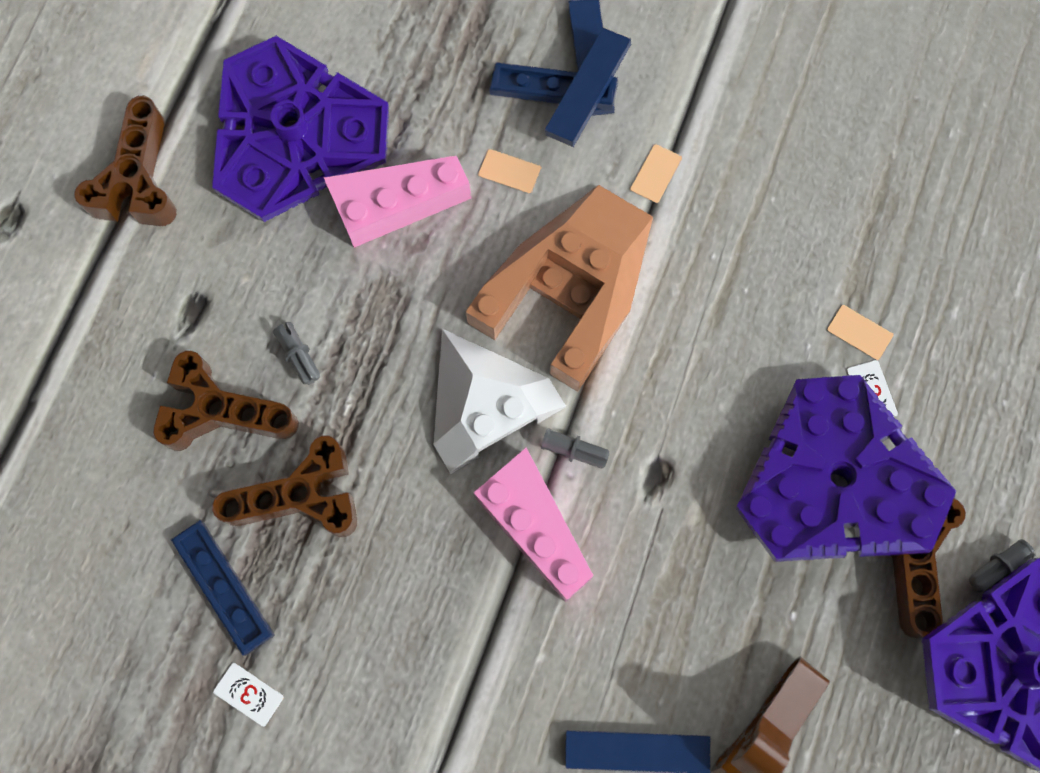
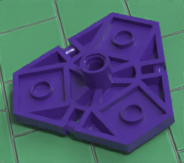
[212,36,389,222]
[736,375,957,562]
[922,558,1040,772]

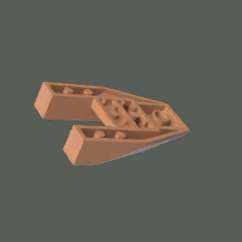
[466,185,653,392]

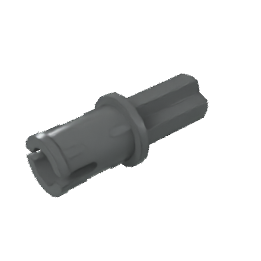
[273,322,320,385]
[541,428,610,469]
[969,539,1036,592]

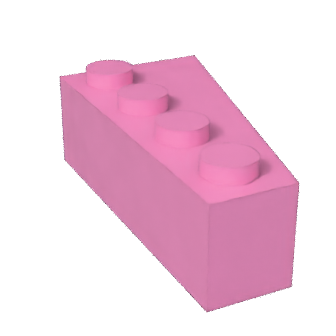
[324,156,471,248]
[474,448,593,602]

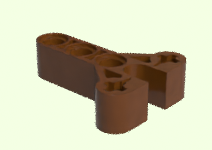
[74,96,177,226]
[153,351,299,451]
[212,436,357,537]
[890,498,966,639]
[711,656,830,773]

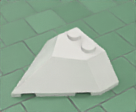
[433,329,566,474]

